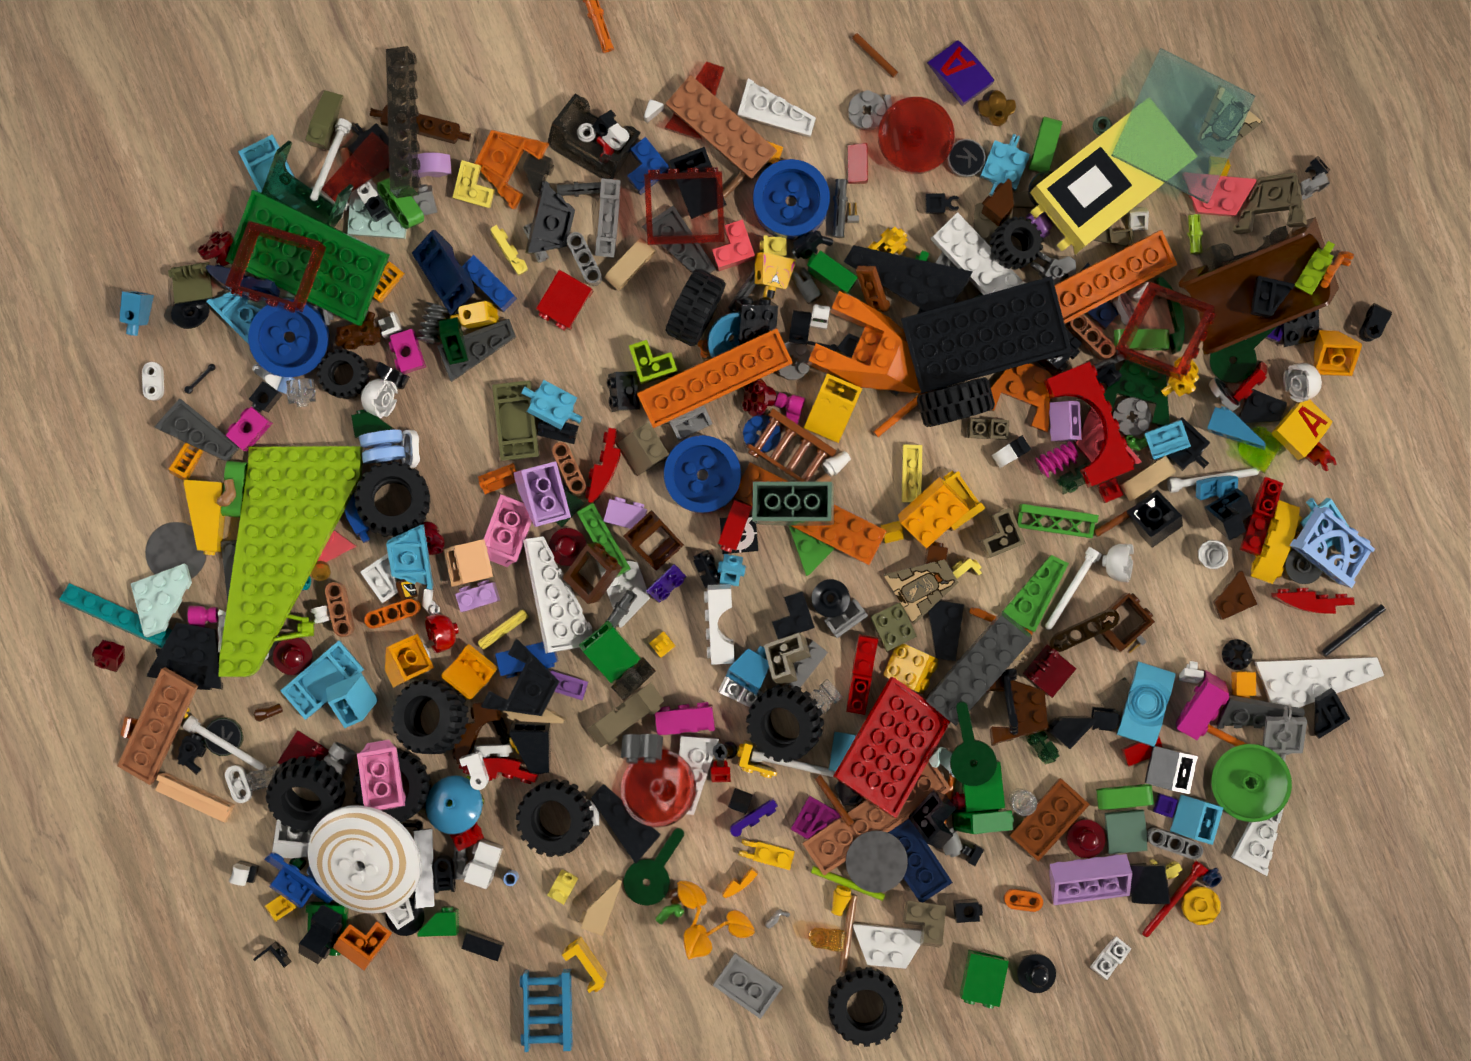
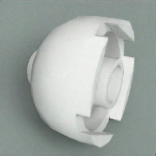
[1283,363,1322,402]
[361,379,398,418]
[1102,544,1134,583]

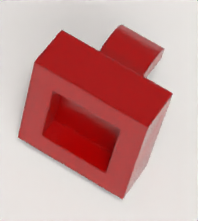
[1097,478,1123,503]
[711,760,731,782]

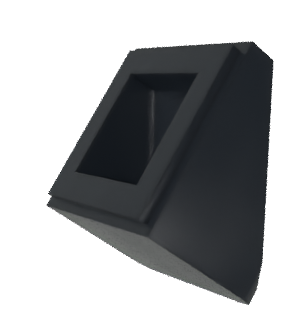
[728,788,753,814]

